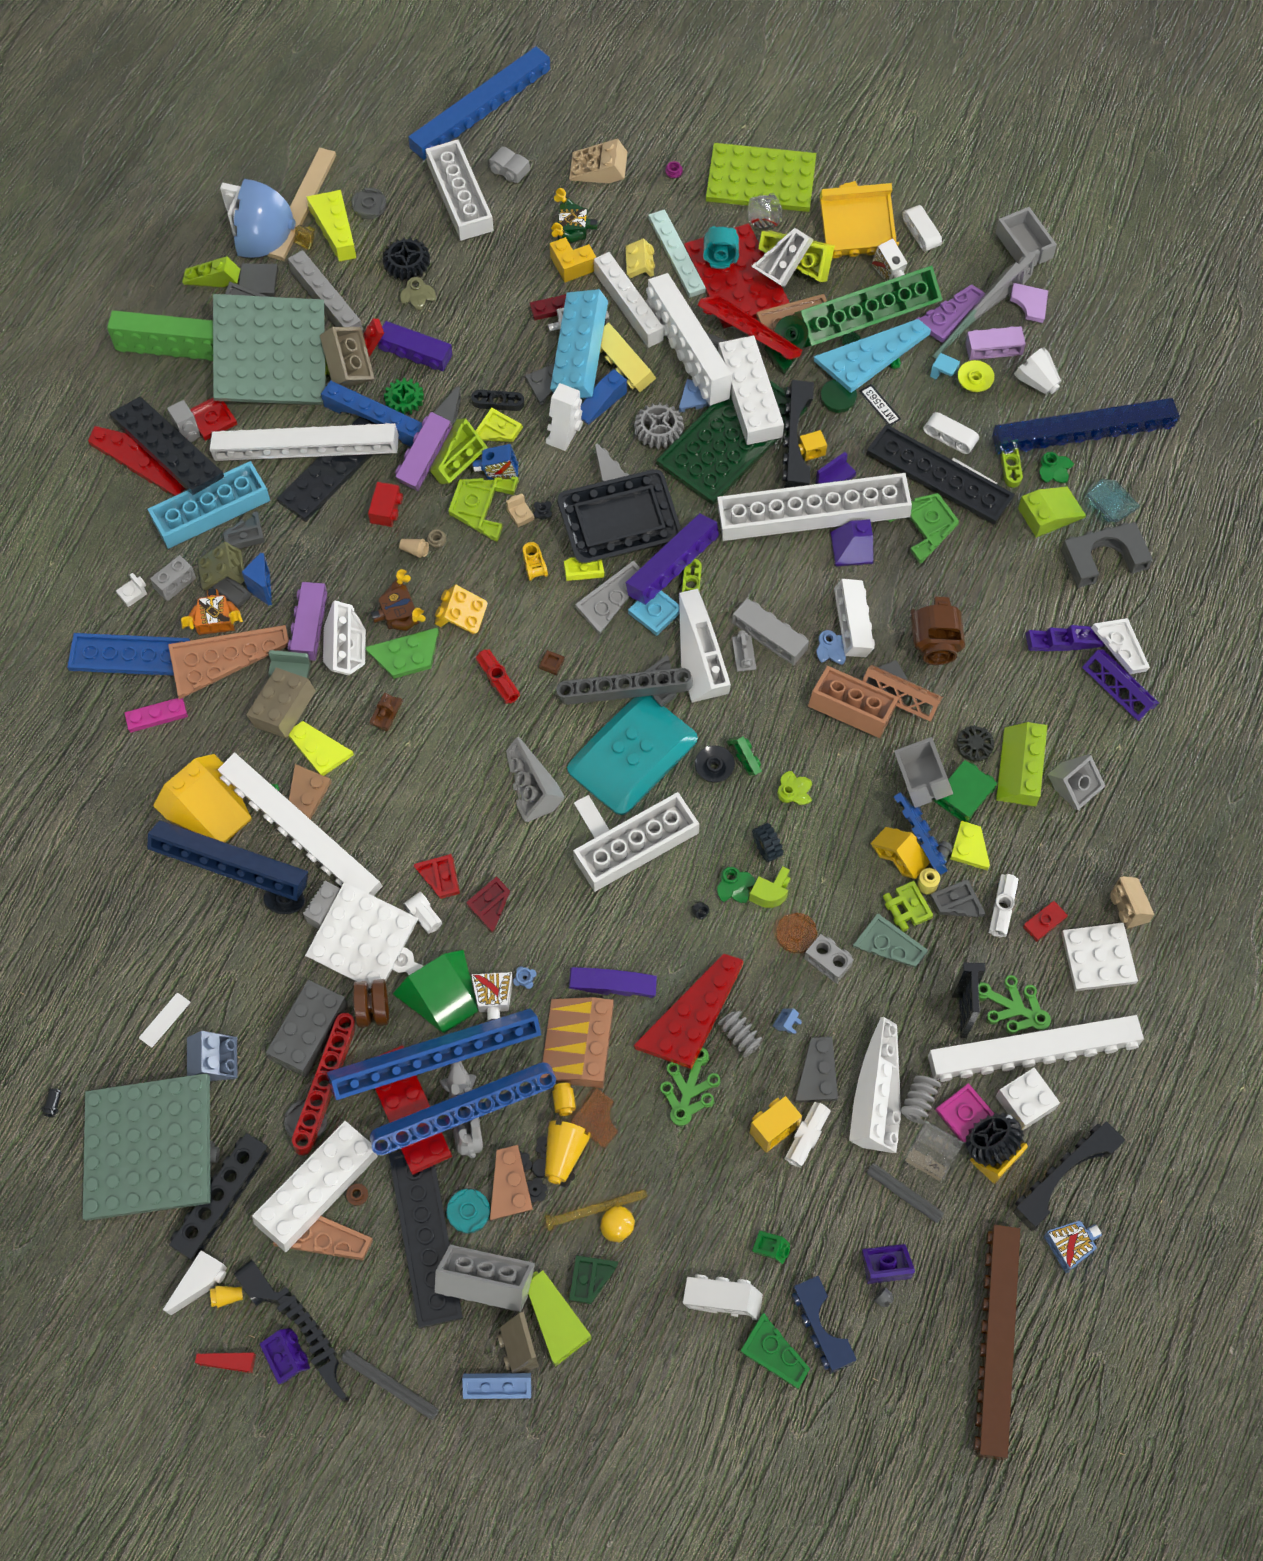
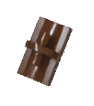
[370,692,403,731]

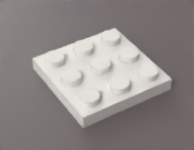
[1061,923,1138,991]

